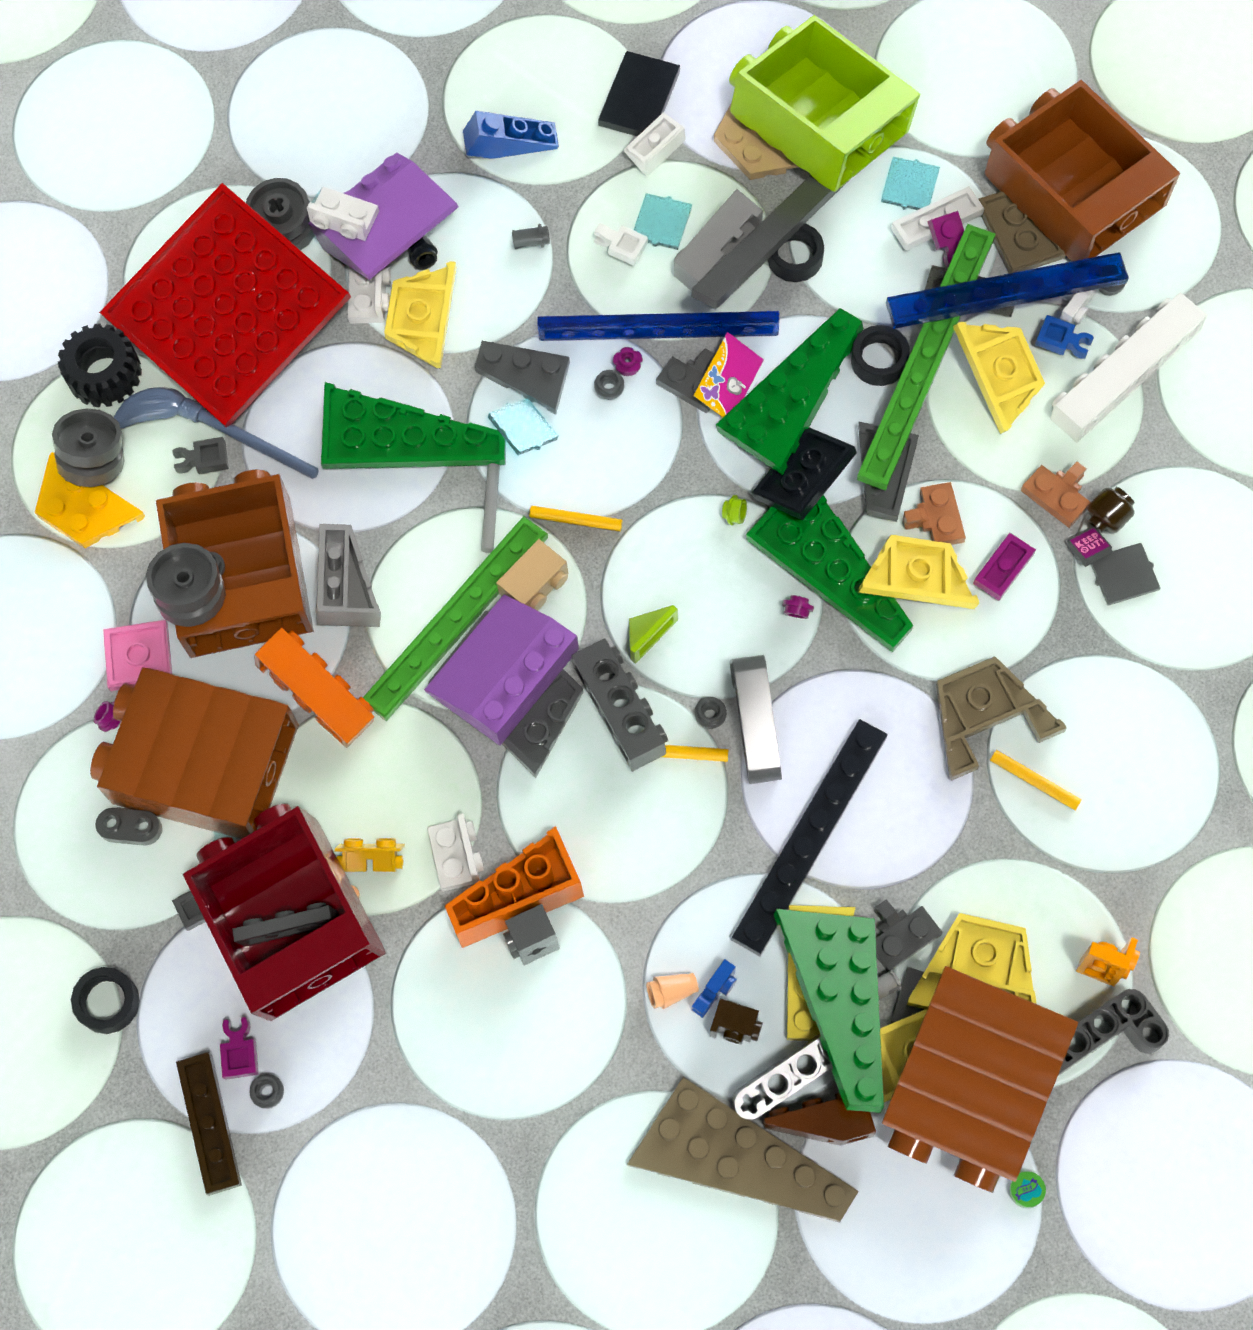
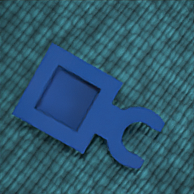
[1035,315,1094,359]
[692,959,737,1018]

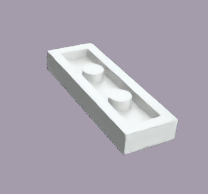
[891,186,984,251]

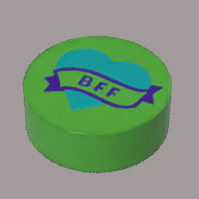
[1009,1171,1046,1208]

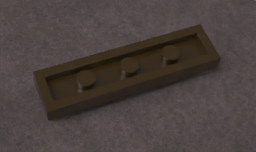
[176,1052,242,1196]

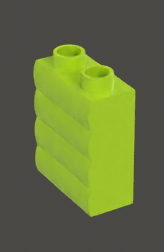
[729,14,921,192]

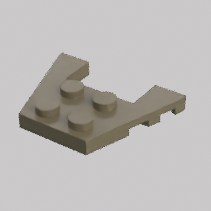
[936,656,1067,781]

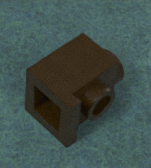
[710,998,763,1045]

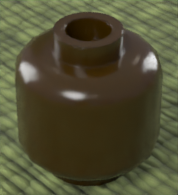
[1087,486,1135,533]

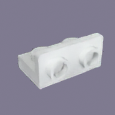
[307,186,379,241]
[348,267,391,324]
[427,813,484,892]

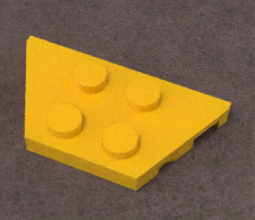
[35,452,145,548]

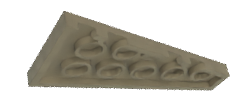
[627,1077,859,1223]

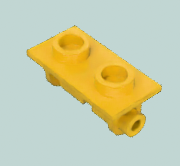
[335,838,405,872]

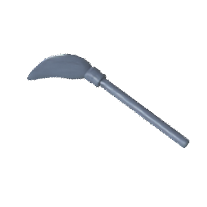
[114,387,319,479]

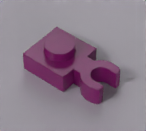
[927,211,964,268]
[220,1017,259,1080]

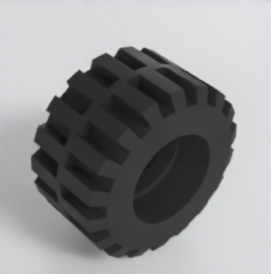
[58,323,142,407]

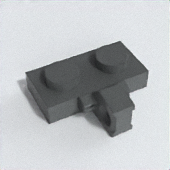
[656,348,715,414]
[874,899,943,972]

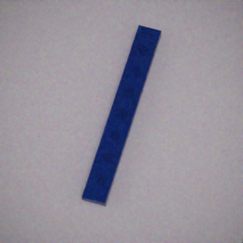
[886,252,1129,329]
[537,311,780,341]

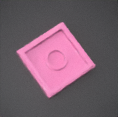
[103,620,172,691]

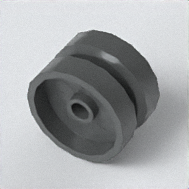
[246,178,315,250]
[52,408,124,487]
[146,543,226,627]

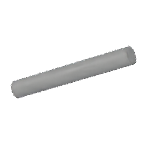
[481,463,500,553]

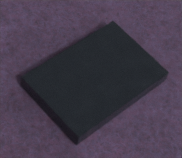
[598,51,680,136]
[752,427,857,521]

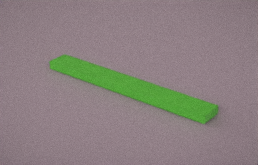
[363,516,548,722]

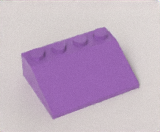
[308,152,458,280]
[424,594,579,746]

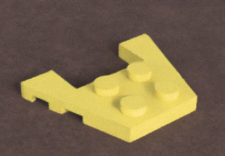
[907,913,1037,1009]

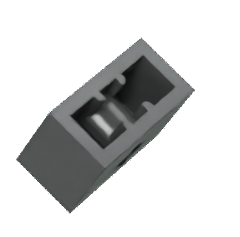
[503,904,560,965]

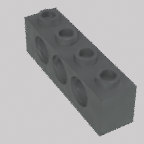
[571,638,668,772]

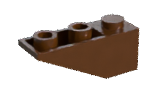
[763,1092,876,1146]

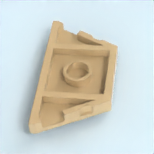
[714,102,798,180]

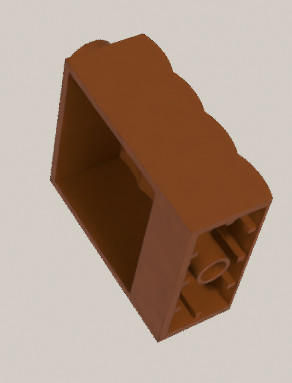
[985,80,1180,267]
[156,469,314,658]
[90,667,299,839]
[882,966,1079,1193]

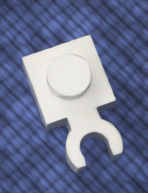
[1060,277,1099,325]

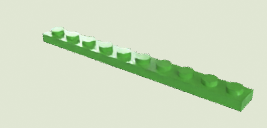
[857,224,996,491]

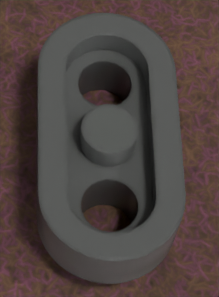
[95,808,162,846]

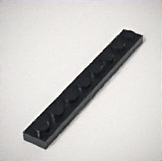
[731,719,888,957]

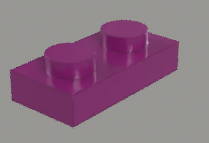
[973,533,1036,601]

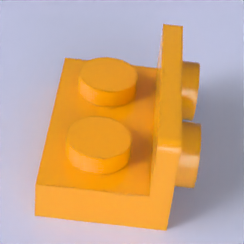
[1076,937,1140,987]

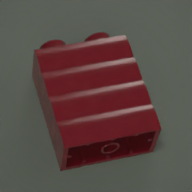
[182,803,386,1021]

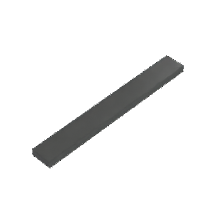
[691,175,847,309]

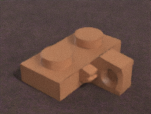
[1021,462,1091,528]
[903,482,966,545]

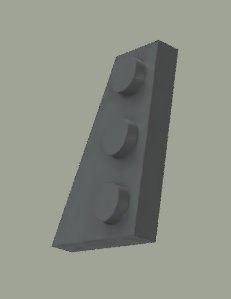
[475,340,570,415]
[858,421,919,522]
[502,669,583,778]

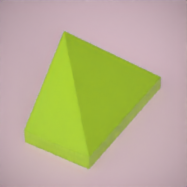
[629,605,678,664]

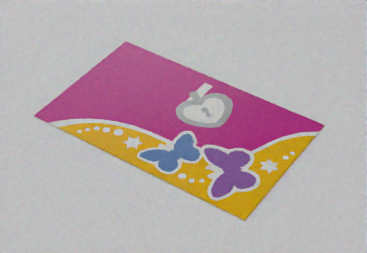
[693,332,764,417]

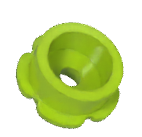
[722,495,747,525]

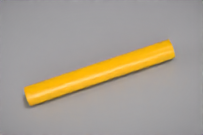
[529,505,623,532]
[662,745,729,762]
[990,749,1082,811]

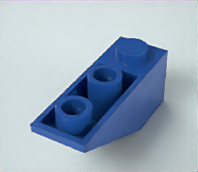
[463,110,559,159]

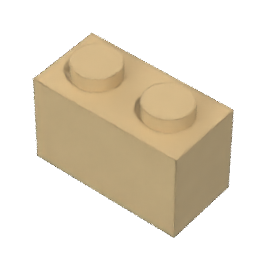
[496,539,569,611]

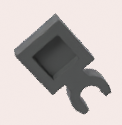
[172,437,229,474]

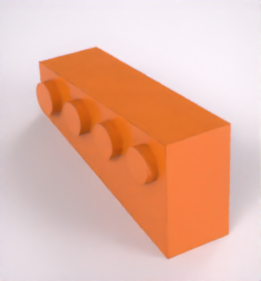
[254,628,375,748]
[445,826,584,948]

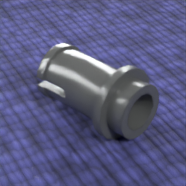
[512,224,550,249]

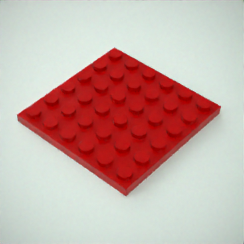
[99,183,351,428]

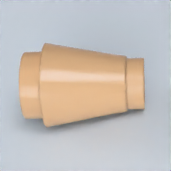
[646,973,699,1009]

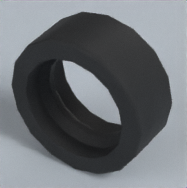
[768,223,824,282]
[851,325,910,386]
[71,967,140,1034]

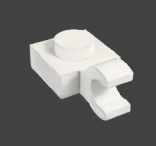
[594,223,648,266]

